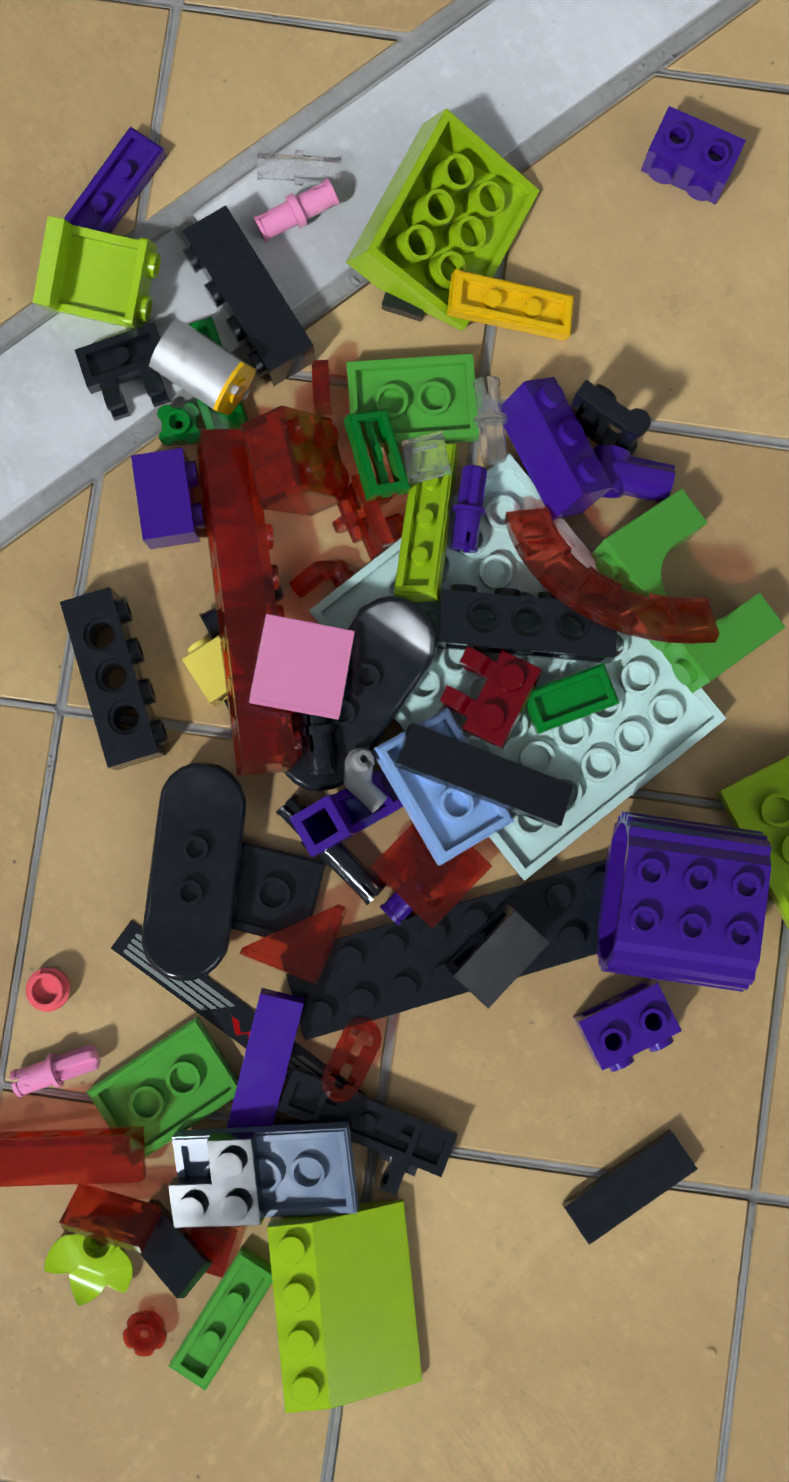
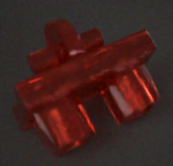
[332,473,404,560]

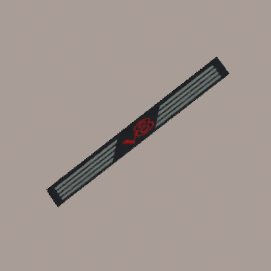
[111,920,368,1096]

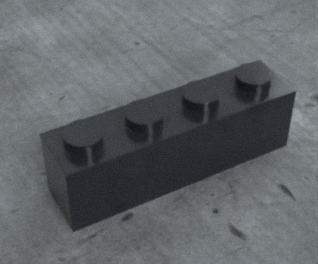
[182,205,316,386]

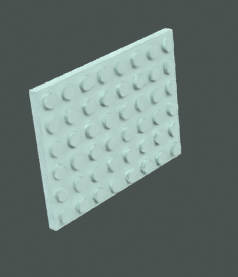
[309,453,727,881]

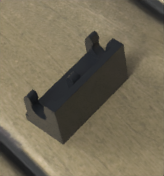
[445,902,549,1009]

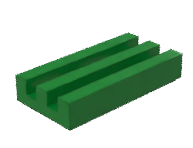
[343,409,411,501]

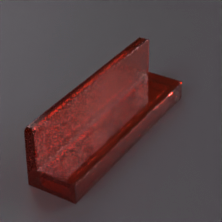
[0,1126,146,1187]

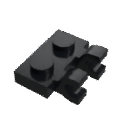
[75,323,170,421]

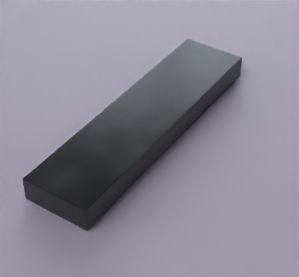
[394,722,573,828]

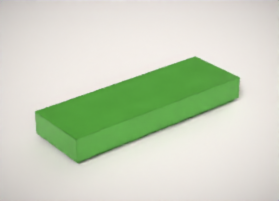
[168,1246,272,1391]

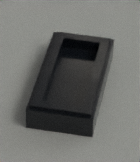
[123,1199,213,1299]

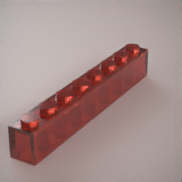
[196,428,302,776]

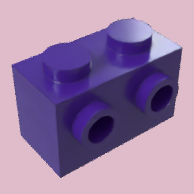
[641,106,746,205]
[131,448,206,549]
[573,978,682,1072]

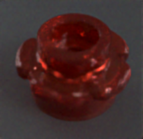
[123,1310,167,1357]

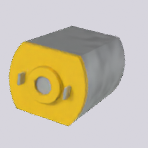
[149,318,257,415]

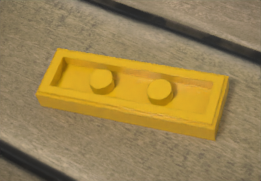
[447,269,574,341]

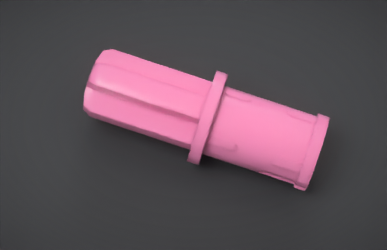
[10,1045,101,1097]

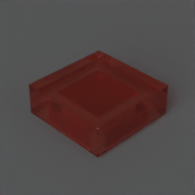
[311,360,332,416]

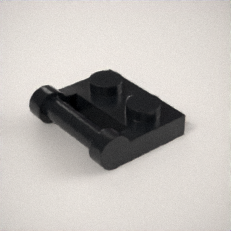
[570,380,651,456]

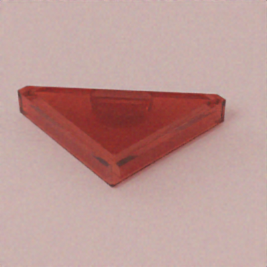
[239,904,347,985]

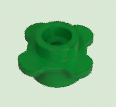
[157,403,201,447]

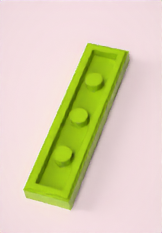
[393,443,459,602]

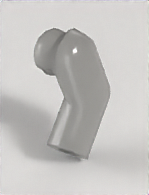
[344,748,387,813]

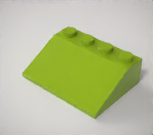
[345,108,540,331]
[267,1199,423,1413]

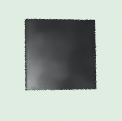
[232,842,326,947]

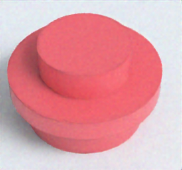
[26,967,71,1012]

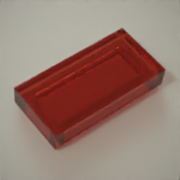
[59,1182,161,1254]

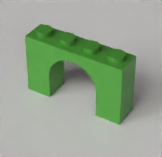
[591,489,786,693]

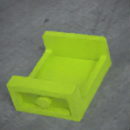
[32,215,161,329]

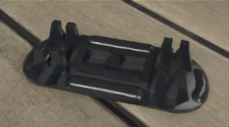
[276,596,438,792]
[141,762,247,981]

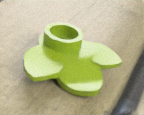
[44,1217,133,1306]

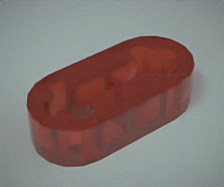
[321,1018,382,1102]

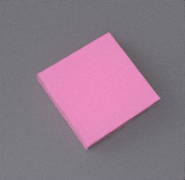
[249,614,355,720]

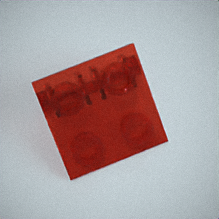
[370,823,492,929]

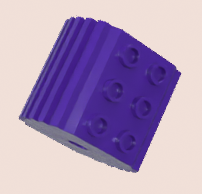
[597,811,771,992]

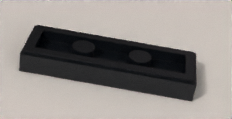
[562,1129,697,1245]

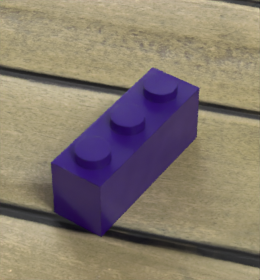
[496,377,613,521]

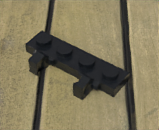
[277,1066,458,1195]

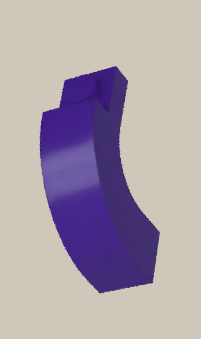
[289,769,403,857]

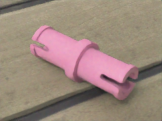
[253,178,339,243]

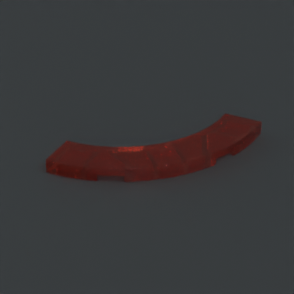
[505,507,720,644]

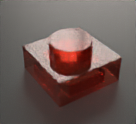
[190,1226,238,1278]

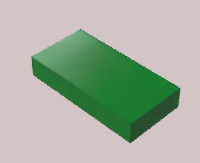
[526,663,620,735]

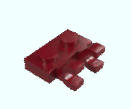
[439,646,543,750]

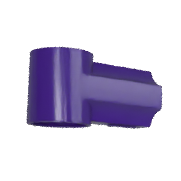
[593,445,675,503]

